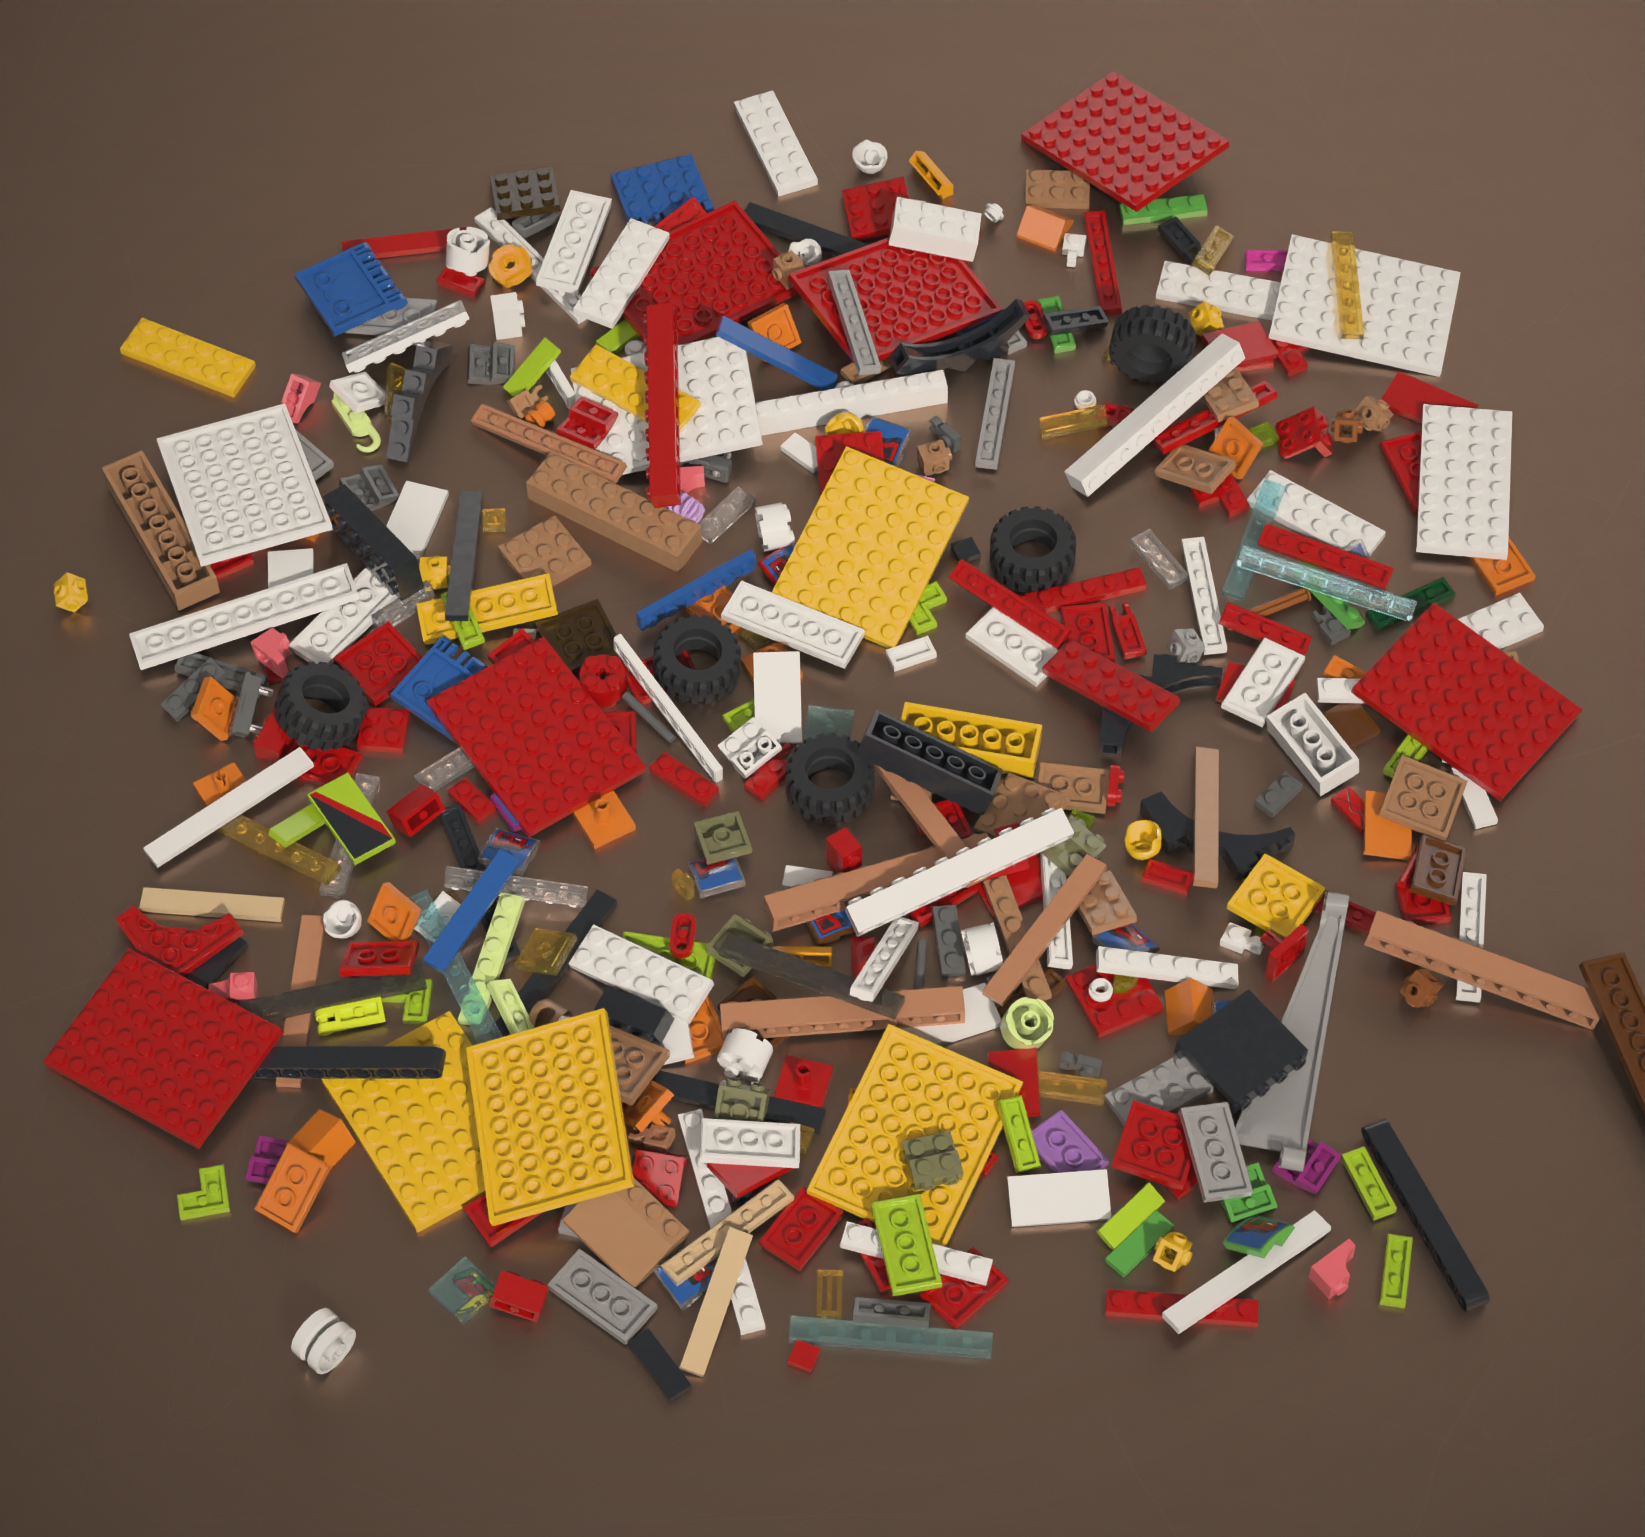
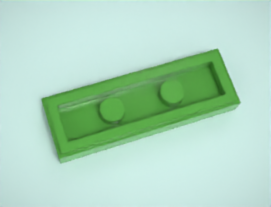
[1038,295,1076,354]
[1105,1210,1175,1278]

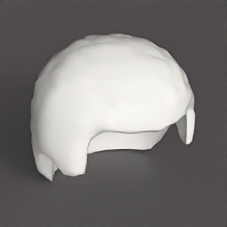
[852,139,888,174]
[788,239,822,267]
[323,900,362,939]

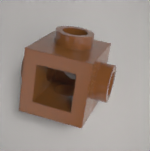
[1331,409,1363,443]
[1400,969,1444,1008]

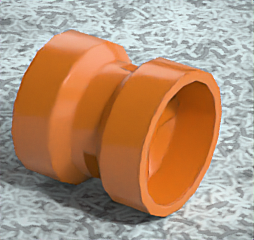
[525,400,556,428]

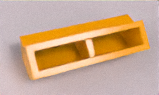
[909,151,954,200]
[771,946,832,967]

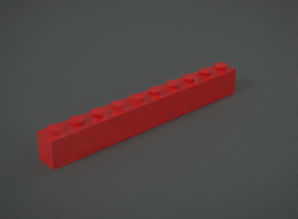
[643,302,681,508]

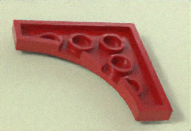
[115,905,245,977]

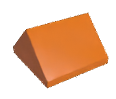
[1017,205,1074,252]
[1164,978,1215,1035]
[286,1109,356,1170]

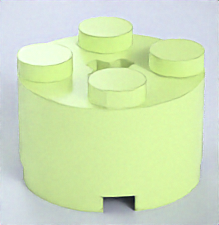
[1000,997,1054,1049]

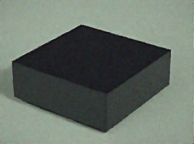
[951,537,981,563]

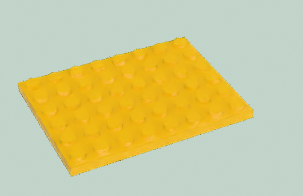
[772,446,969,648]
[466,1008,634,1226]
[322,1011,486,1233]
[807,1024,1023,1247]

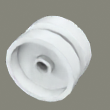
[291,1308,356,1375]

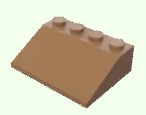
[562,1177,689,1288]

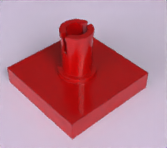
[1260,924,1309,983]
[774,1055,833,1108]

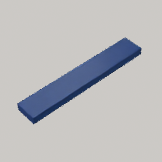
[716,316,838,391]
[423,849,520,974]

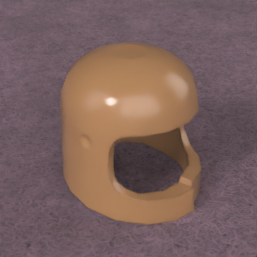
[529,999,573,1028]

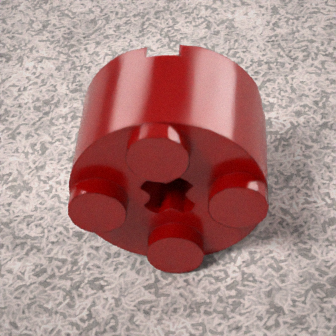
[580,655,627,708]

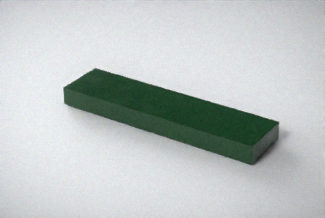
[1365,577,1456,633]

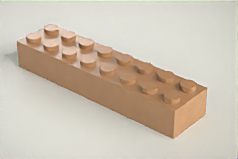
[102,451,220,611]
[526,452,703,573]

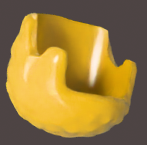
[825,411,864,435]
[1124,820,1162,860]

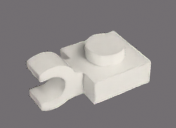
[1062,233,1086,267]
[1220,922,1264,955]

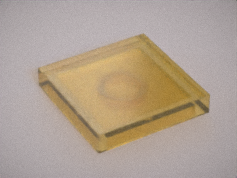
[514,928,578,976]

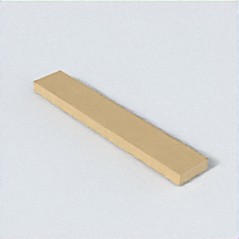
[139,887,285,922]
[661,1179,794,1286]
[679,1227,753,1377]

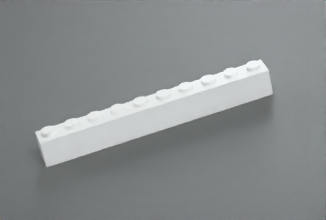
[1064,334,1245,497]
[755,370,948,436]
[845,807,1074,937]

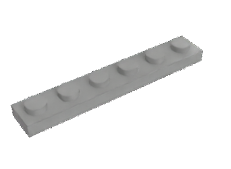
[827,270,881,375]
[975,358,1015,470]

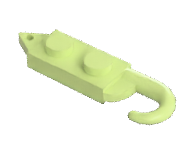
[331,392,381,453]

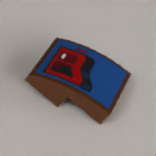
[805,910,855,945]

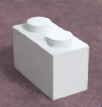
[490,292,525,340]

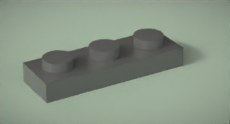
[160,657,228,722]
[931,905,966,977]
[853,1297,931,1328]

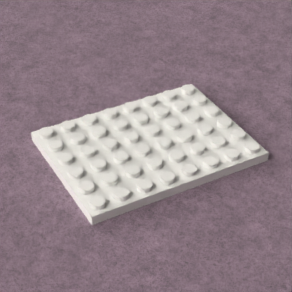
[1268,234,1461,377]
[571,337,763,475]
[157,403,332,567]

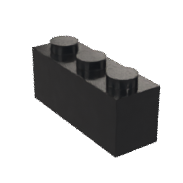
[593,986,674,1044]

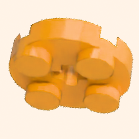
[489,244,533,288]

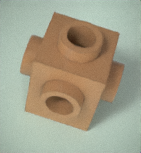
[772,250,806,290]
[1354,396,1394,431]
[917,440,952,476]

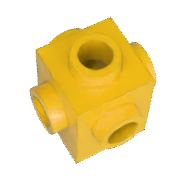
[1188,301,1224,337]
[419,556,451,589]
[53,572,88,613]
[1153,1232,1193,1272]

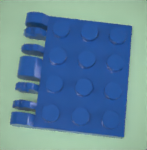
[611,154,715,225]
[294,242,408,337]
[390,636,487,743]

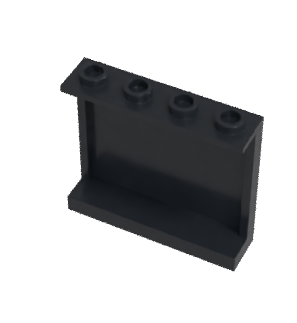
[1174,989,1308,1114]

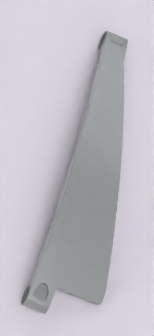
[1235,891,1350,1172]

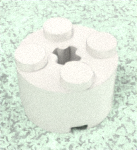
[446,227,490,276]
[755,502,795,552]
[961,922,1003,976]
[717,1028,773,1082]

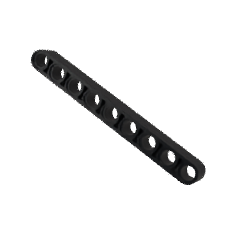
[251,1046,446,1079]
[1361,1118,1490,1312]

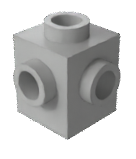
[1166,629,1205,664]

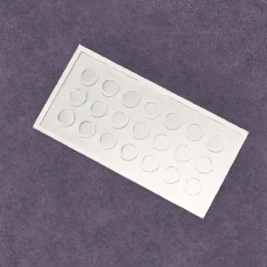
[1416,404,1512,560]

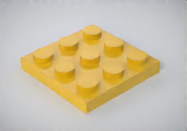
[1227,854,1326,940]

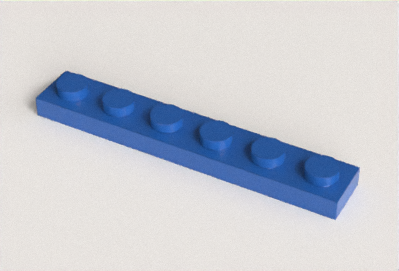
[636,549,756,631]

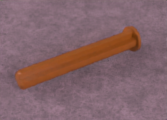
[1226,584,1311,630]

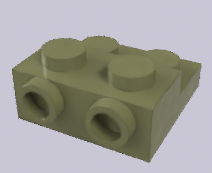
[694,811,752,865]
[1041,815,1107,877]
[705,914,773,977]
[714,1077,771,1122]
[902,1131,963,1191]

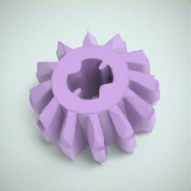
[666,491,705,523]

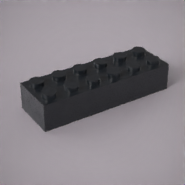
[322,484,424,601]
[855,709,1003,816]

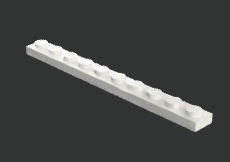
[678,1109,765,1335]

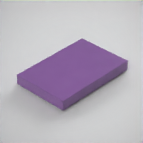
[1032,1109,1109,1173]

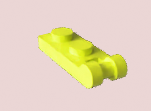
[315,997,386,1037]

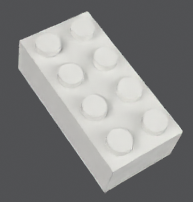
[889,197,981,262]
[1267,693,1359,797]

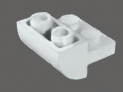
[718,717,782,779]

